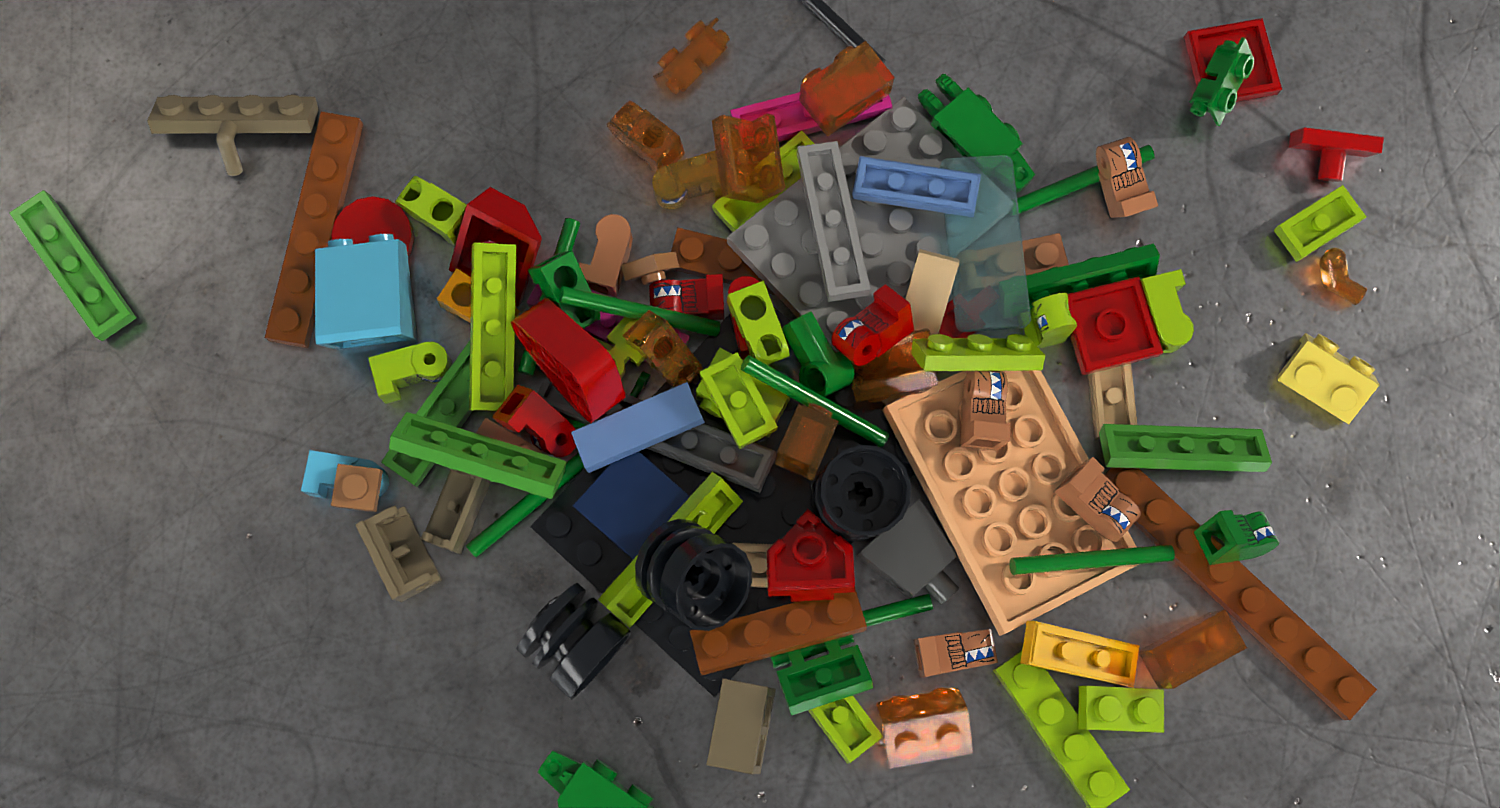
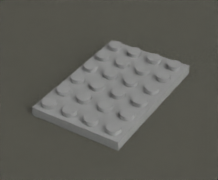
[727,97,1013,353]

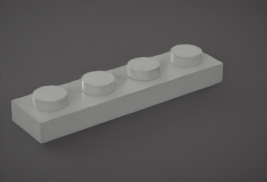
[797,141,871,302]

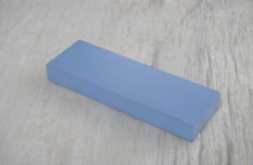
[852,156,981,218]
[571,382,705,473]

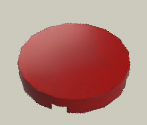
[331,196,415,257]

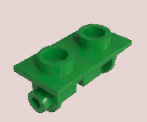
[1189,37,1254,126]

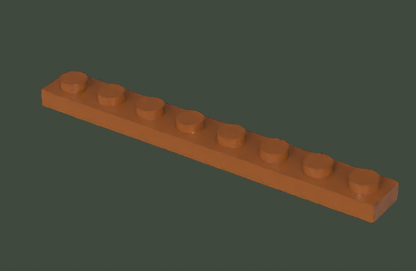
[1104,467,1377,720]

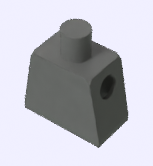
[857,499,959,605]

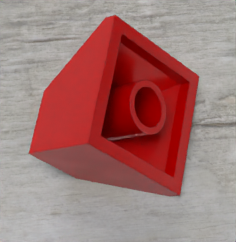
[448,187,542,307]

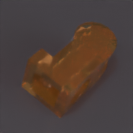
[607,100,685,178]
[623,310,703,388]

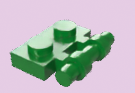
[770,635,873,716]

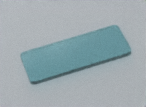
[939,155,1031,332]

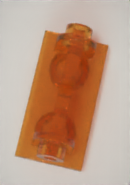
[653,17,730,94]

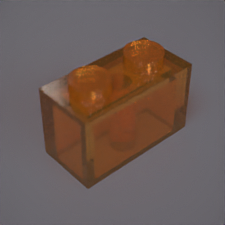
[799,41,895,137]
[775,403,839,481]
[1139,609,1247,689]

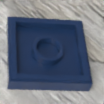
[573,452,690,559]

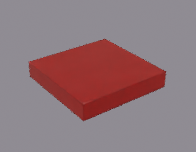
[1184,18,1282,102]
[1068,277,1164,375]

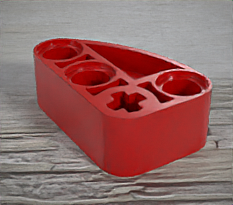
[511,298,626,423]

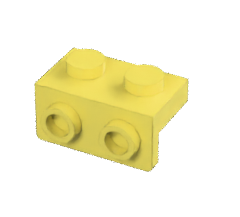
[1277,333,1379,424]

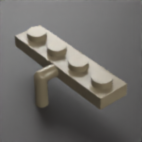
[147,95,319,176]

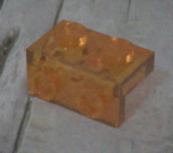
[712,113,785,203]
[852,328,938,402]
[877,688,973,769]

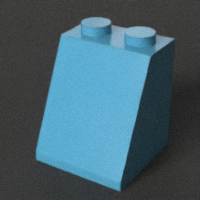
[315,234,418,350]

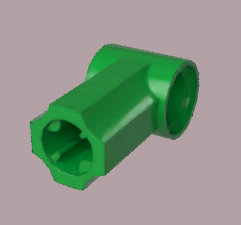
[782,311,854,397]

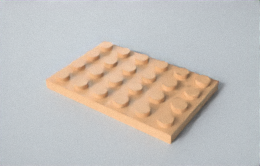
[882,370,1139,636]

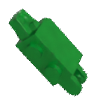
[917,74,1035,194]
[537,750,654,808]

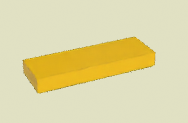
[1020,621,1140,688]

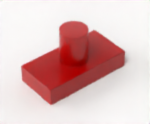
[1288,127,1384,182]

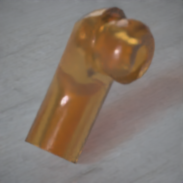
[1319,248,1367,305]

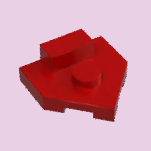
[767,509,856,602]

